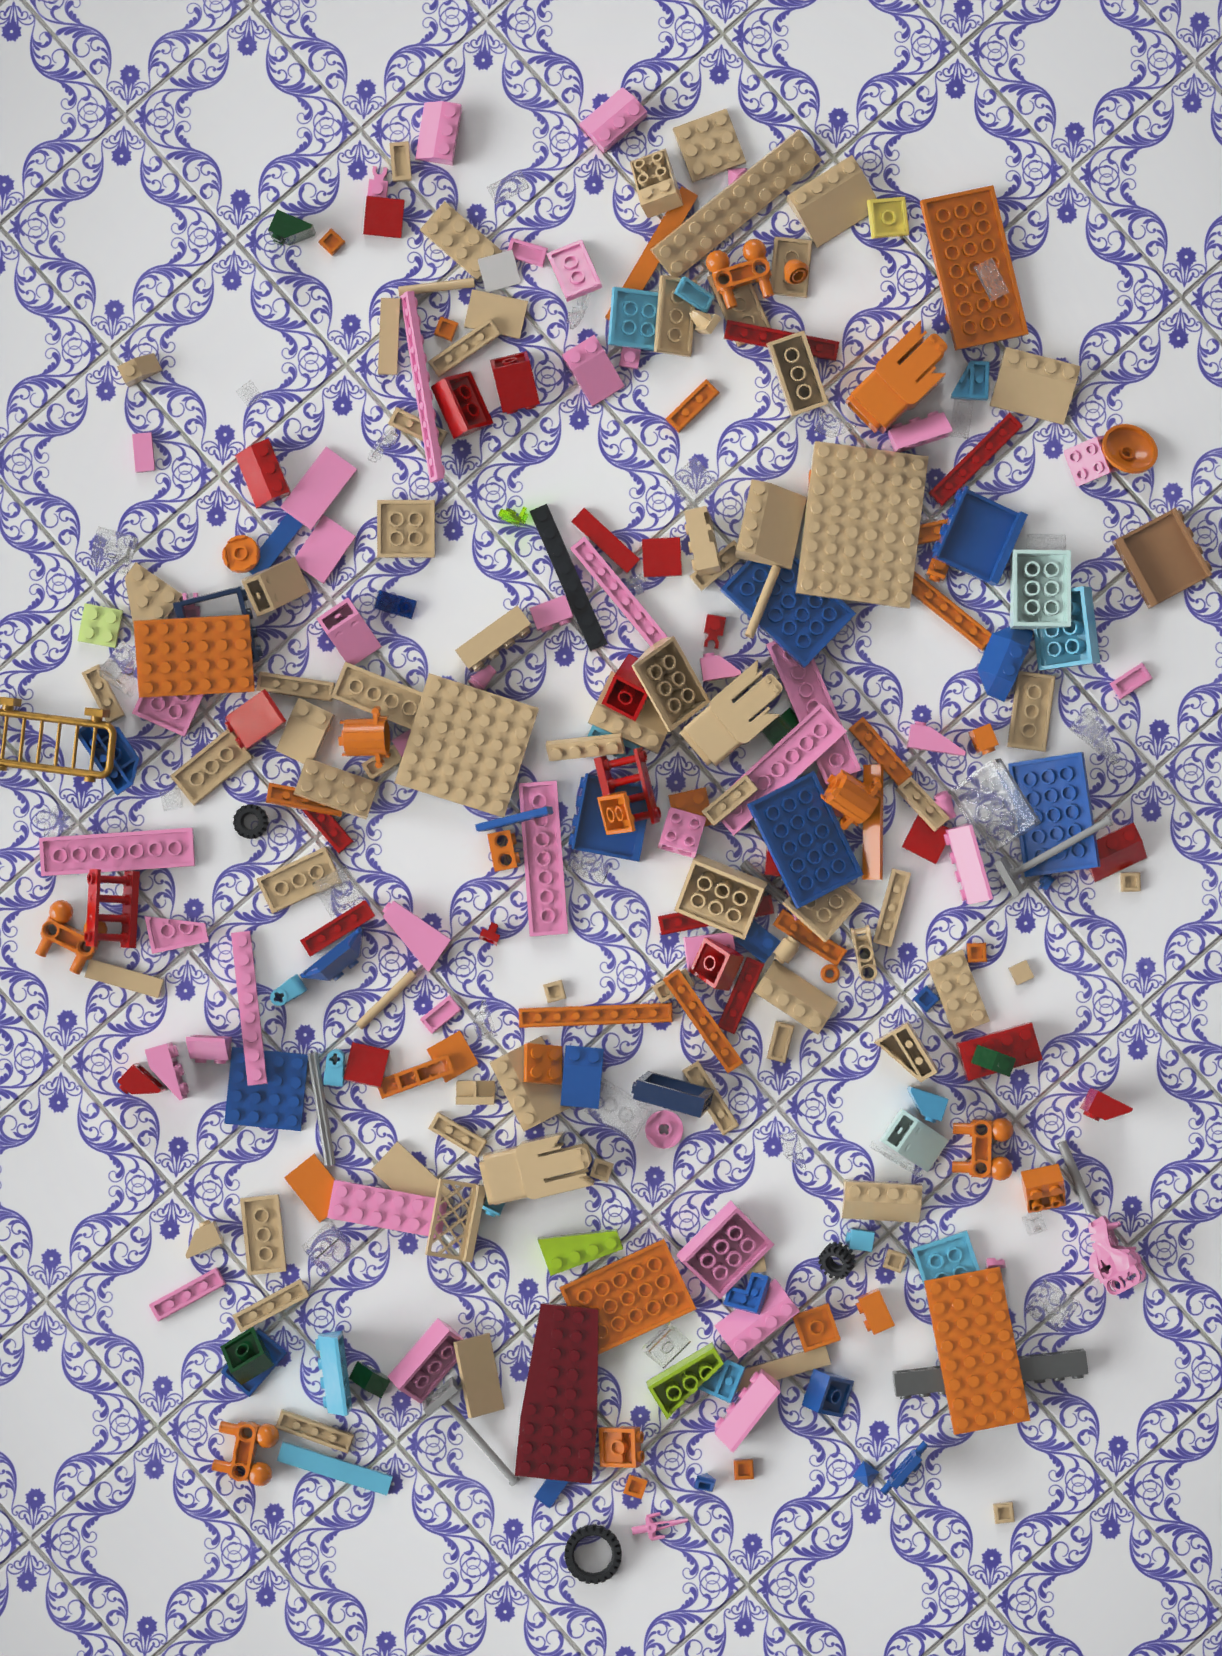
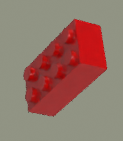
[956,1022,1043,1081]

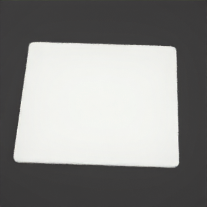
[478,250,521,293]

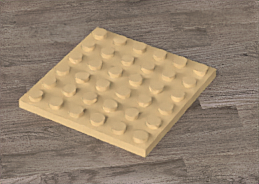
[394,673,539,818]

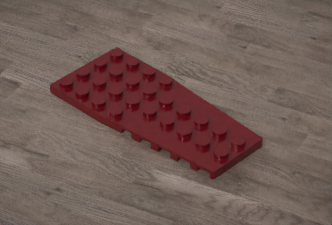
[515,1303,599,1484]

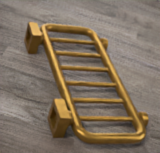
[0,697,117,782]

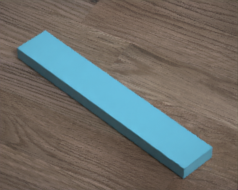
[277,1441,393,1496]

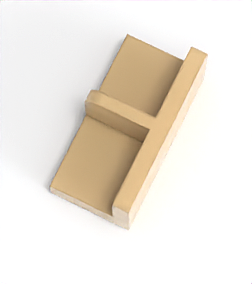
[456,1081,495,1105]

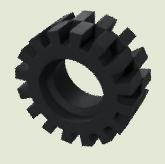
[233,804,269,839]
[818,1242,856,1280]

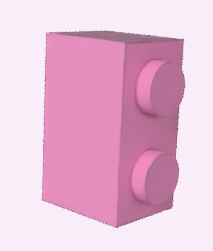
[529,595,573,633]

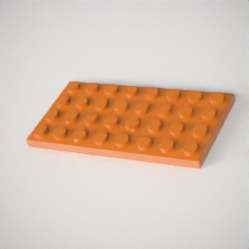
[920,185,1029,351]
[924,1266,1031,1435]

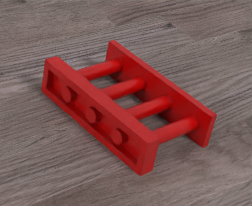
[594,747,661,824]
[84,869,140,948]

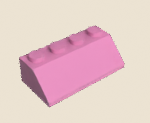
[944,823,993,904]
[714,1279,800,1359]
[388,1318,464,1403]
[714,1369,781,1453]

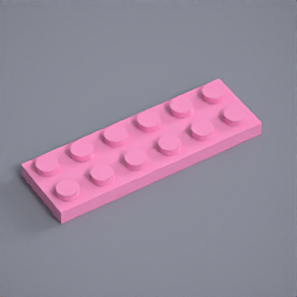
[327,1180,447,1238]

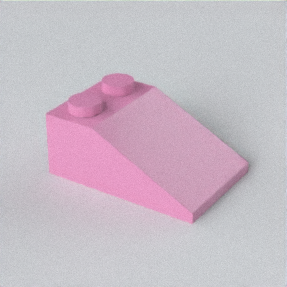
[562,335,625,407]
[186,1035,232,1064]

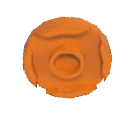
[222,535,260,573]

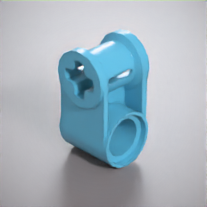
[270,974,308,1006]
[324,1049,345,1087]

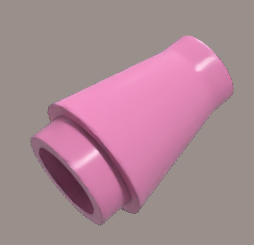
[468,665,497,690]
[933,790,956,820]

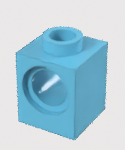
[845,1228,875,1252]

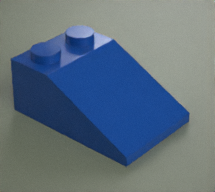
[560,1045,604,1109]

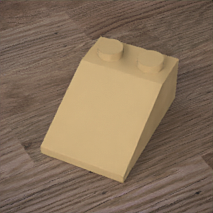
[276,698,335,764]

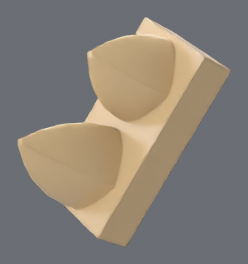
[689,310,721,334]

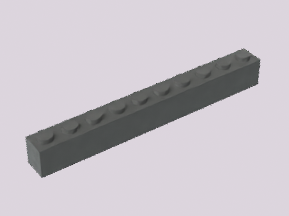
[892,1349,1088,1399]

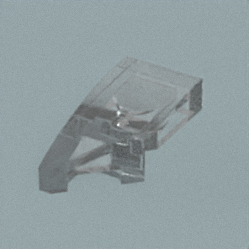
[814,413,856,438]
[473,999,498,1042]
[779,1131,806,1170]

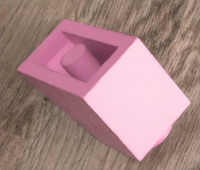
[699,653,741,682]

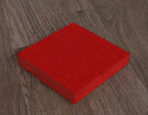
[363,196,405,238]
[642,537,682,578]
[901,815,949,864]
[343,1042,390,1088]

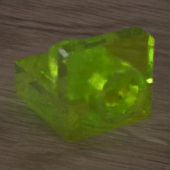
[498,506,529,527]

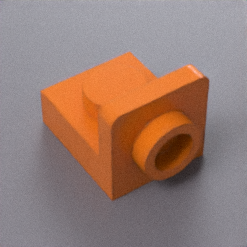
[925,558,949,583]

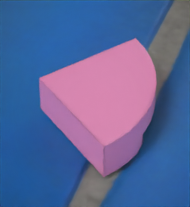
[986,1258,1006,1269]

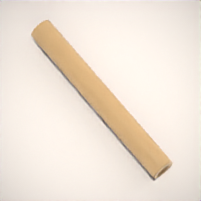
[398,278,475,296]
[745,565,781,638]
[356,970,417,1030]

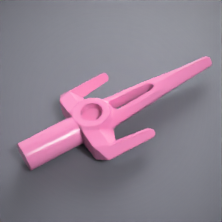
[631,1512,688,1541]

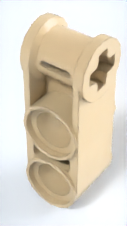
[850,925,877,981]

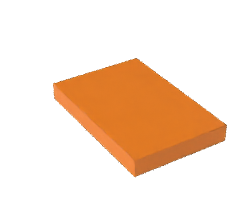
[284,1153,336,1223]

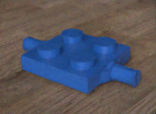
[880,1441,929,1496]

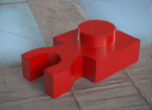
[704,614,726,649]

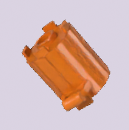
[338,706,391,768]
[820,769,882,830]

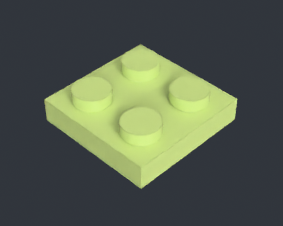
[77,603,123,648]

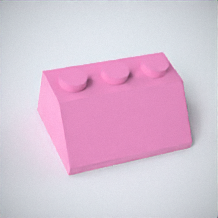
[579,87,647,153]
[415,101,462,166]
[888,411,953,452]

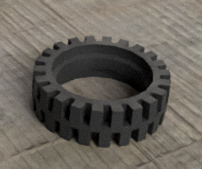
[564,1524,622,1584]

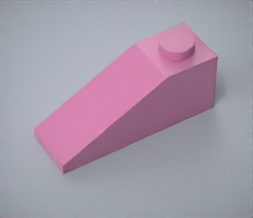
[907,721,966,756]

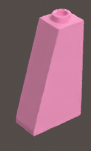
[382,901,451,972]

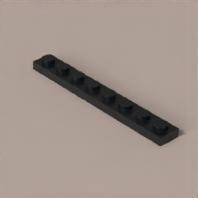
[529,504,608,652]

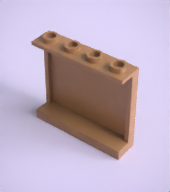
[1112,507,1212,609]

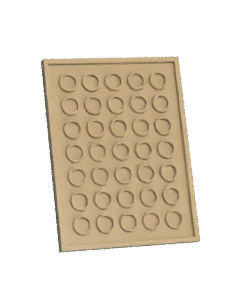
[795,441,929,609]

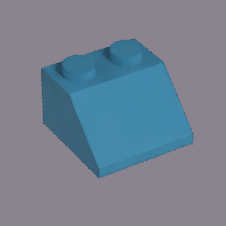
[907,1086,949,1123]

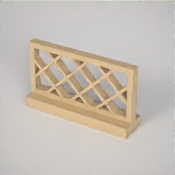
[425,1178,485,1263]

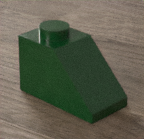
[761,708,799,747]
[971,1045,1016,1077]
[349,1361,391,1398]

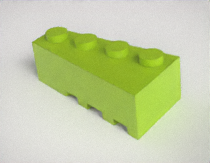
[537,1229,623,1276]
[646,1342,724,1419]

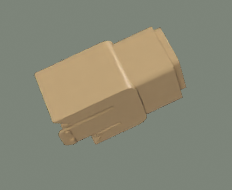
[679,660,783,767]
[479,1131,595,1205]

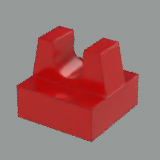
[479,922,500,946]

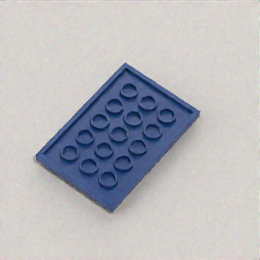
[720,556,856,668]
[1008,752,1100,877]
[747,771,863,909]

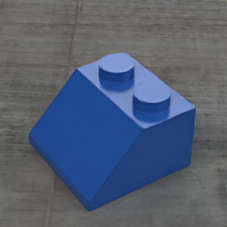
[802,1369,854,1418]

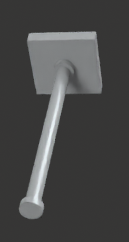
[994,815,1113,897]
[423,1377,520,1486]

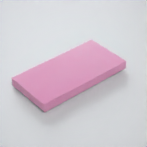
[280,447,357,530]

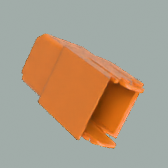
[845,320,947,434]

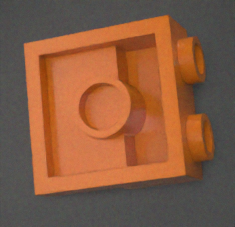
[599,1426,645,1468]

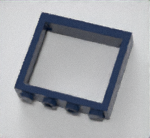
[173,586,263,663]
[631,1071,715,1118]

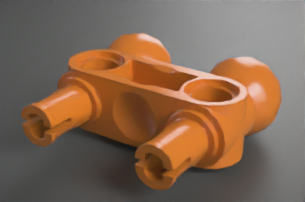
[706,239,774,310]
[35,900,108,975]
[952,1117,1014,1181]
[212,1421,279,1486]

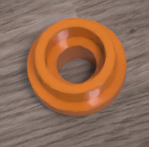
[820,964,840,983]

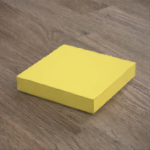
[867,197,910,239]

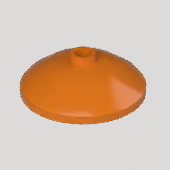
[1102,424,1158,474]

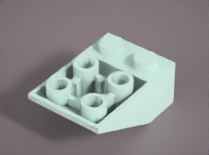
[880,1108,949,1172]

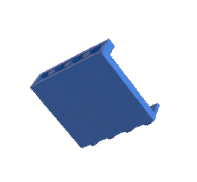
[932,486,1028,586]
[568,773,654,862]

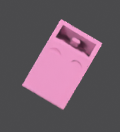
[317,598,382,665]
[145,1042,189,1100]

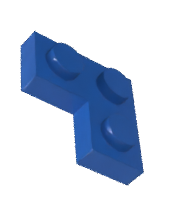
[723,1272,772,1315]

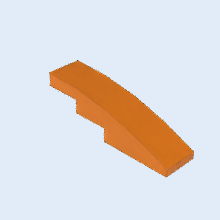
[378,1054,454,1099]

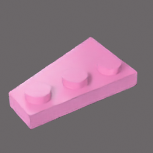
[144,916,209,954]

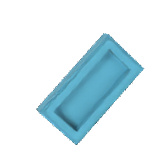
[674,276,715,313]

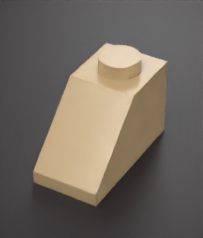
[117,353,163,387]
[185,1219,224,1259]

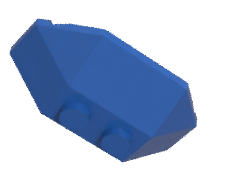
[977,627,1034,702]
[78,726,140,796]
[300,927,364,981]

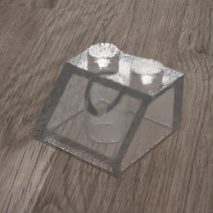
[90,526,138,575]
[99,640,138,698]
[1024,1279,1080,1332]

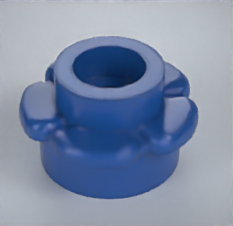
[1038,874,1056,891]

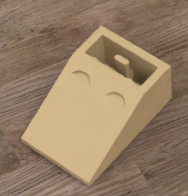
[630,149,683,218]
[242,557,310,617]

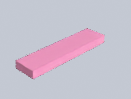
[149,1267,226,1321]

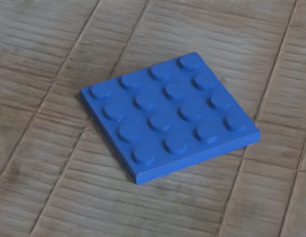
[224,1047,308,1131]

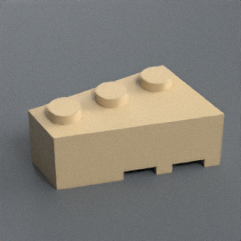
[684,506,722,576]
[874,1020,938,1082]

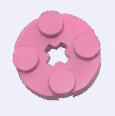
[645,1110,683,1149]

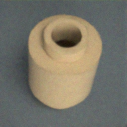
[773,935,800,964]

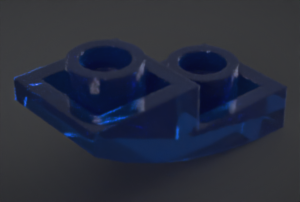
[373,590,417,619]

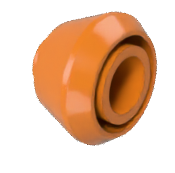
[784,259,809,284]

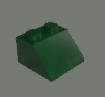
[268,209,316,246]
[220,1327,274,1385]

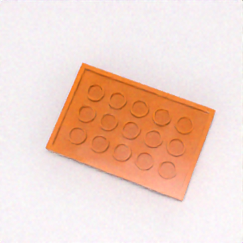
[134,614,255,698]
[559,1238,696,1355]

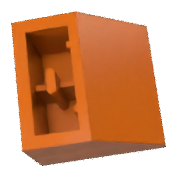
[1021,1164,1066,1213]

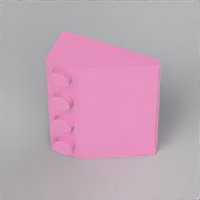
[676,1200,775,1299]

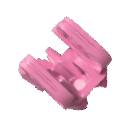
[1088,1215,1146,1295]

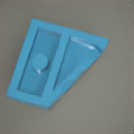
[951,360,989,401]
[698,1359,746,1403]

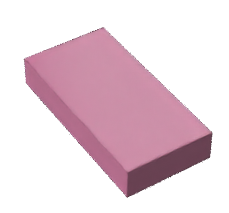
[507,238,548,268]
[132,432,155,473]
[1110,663,1153,699]
[420,995,462,1034]

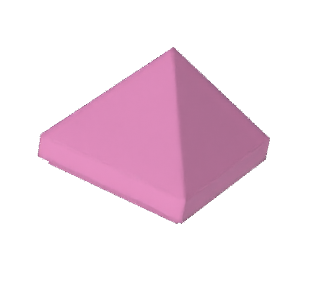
[728,168,747,186]

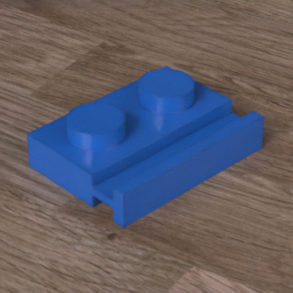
[734,920,781,963]

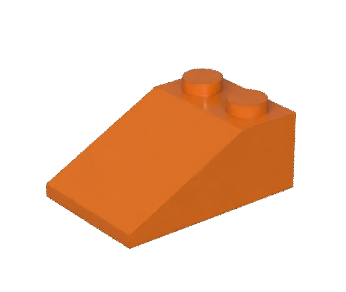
[597,791,636,835]

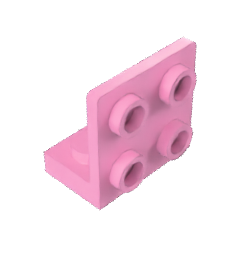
[1064,435,1119,486]
[658,807,706,858]

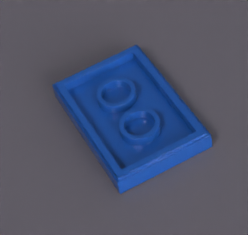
[221,1328,288,1397]

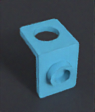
[482,1198,505,1217]

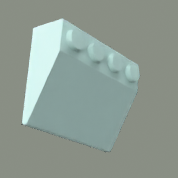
[1010,550,1071,629]

